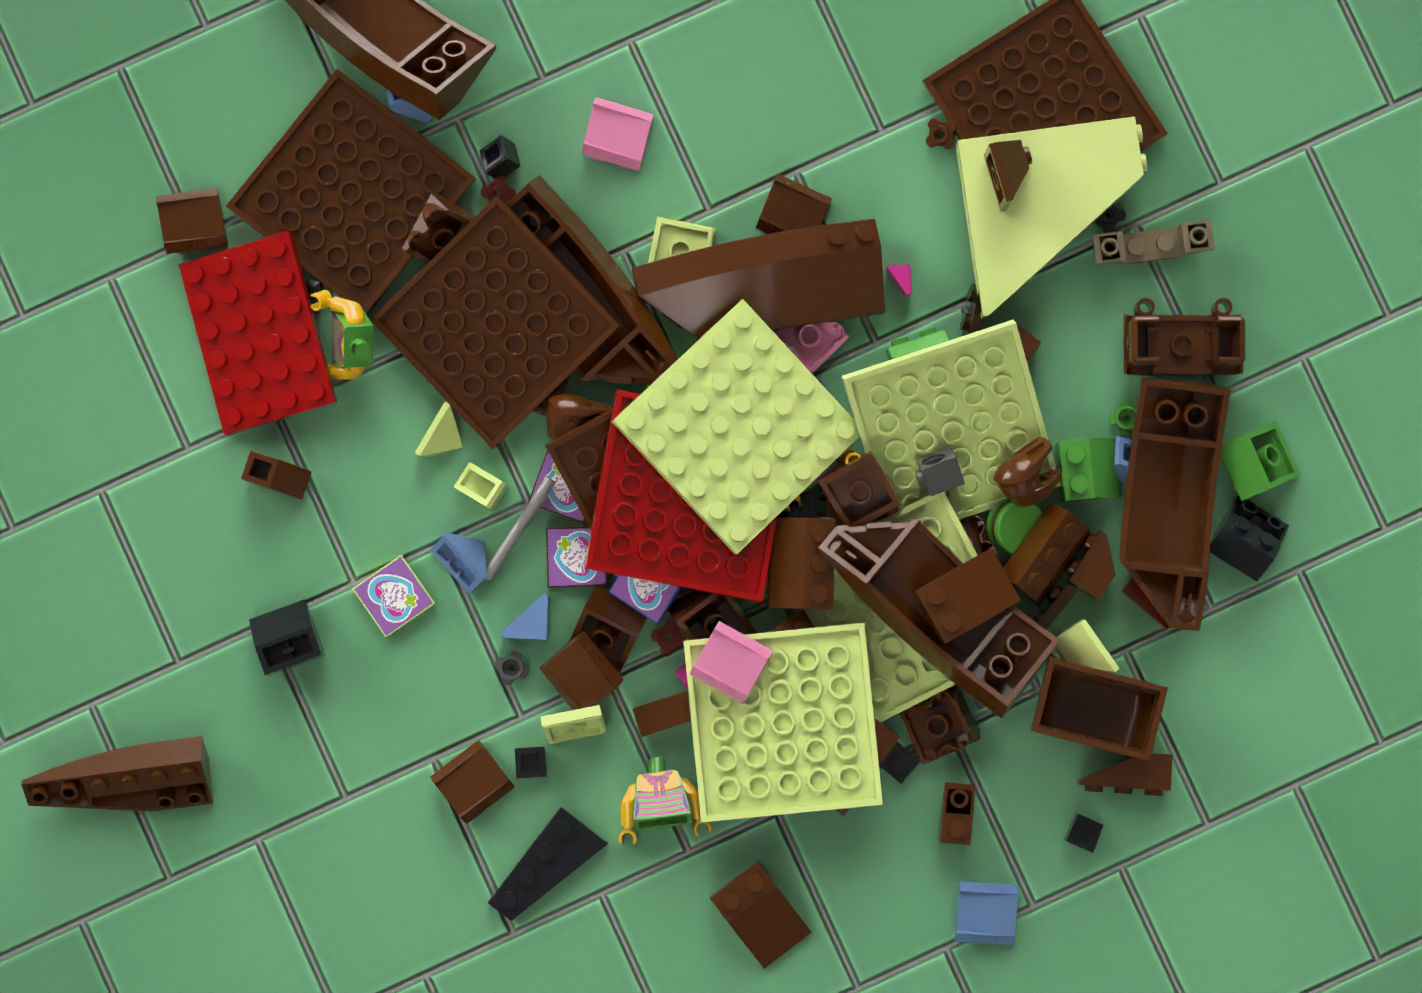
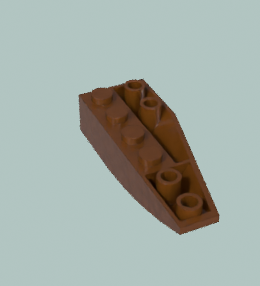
[21,736,213,811]

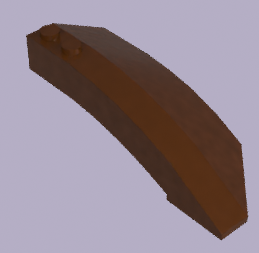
[285,0,496,120]
[507,175,678,386]
[632,219,885,341]
[1119,378,1231,631]
[818,519,1061,718]

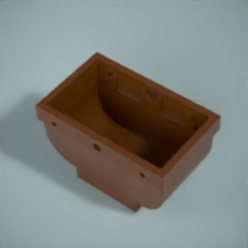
[1030,657,1168,761]

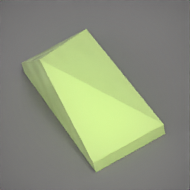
[415,402,463,458]

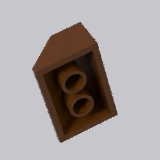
[1003,503,1090,608]
[768,518,836,610]

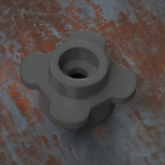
[494,651,529,685]

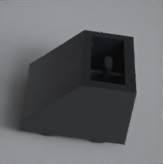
[1210,495,1289,582]
[249,599,326,676]

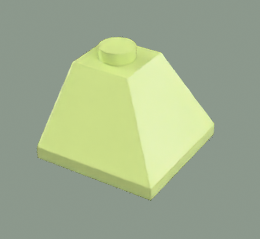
[1051,619,1120,673]

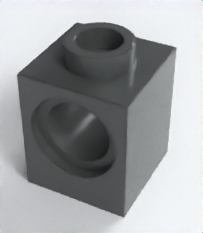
[915,448,965,496]

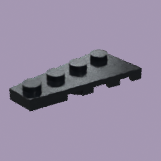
[488,807,608,921]

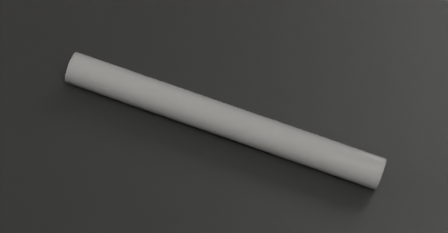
[485,476,556,582]

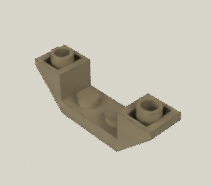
[1092,220,1215,265]

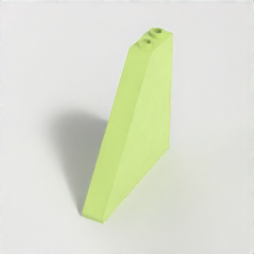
[956,117,1147,320]

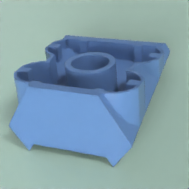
[955,881,1018,945]

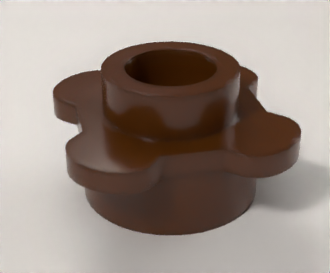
[926,118,957,150]

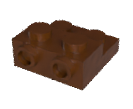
[819,451,902,527]

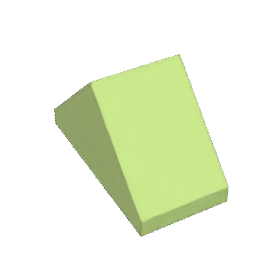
[454,462,508,512]

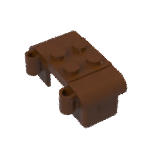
[1123,298,1246,375]

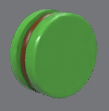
[986,498,1042,554]

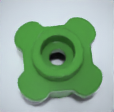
[1108,401,1136,437]

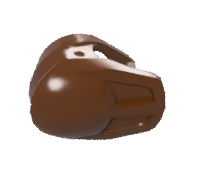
[546,394,613,439]
[993,437,1061,507]

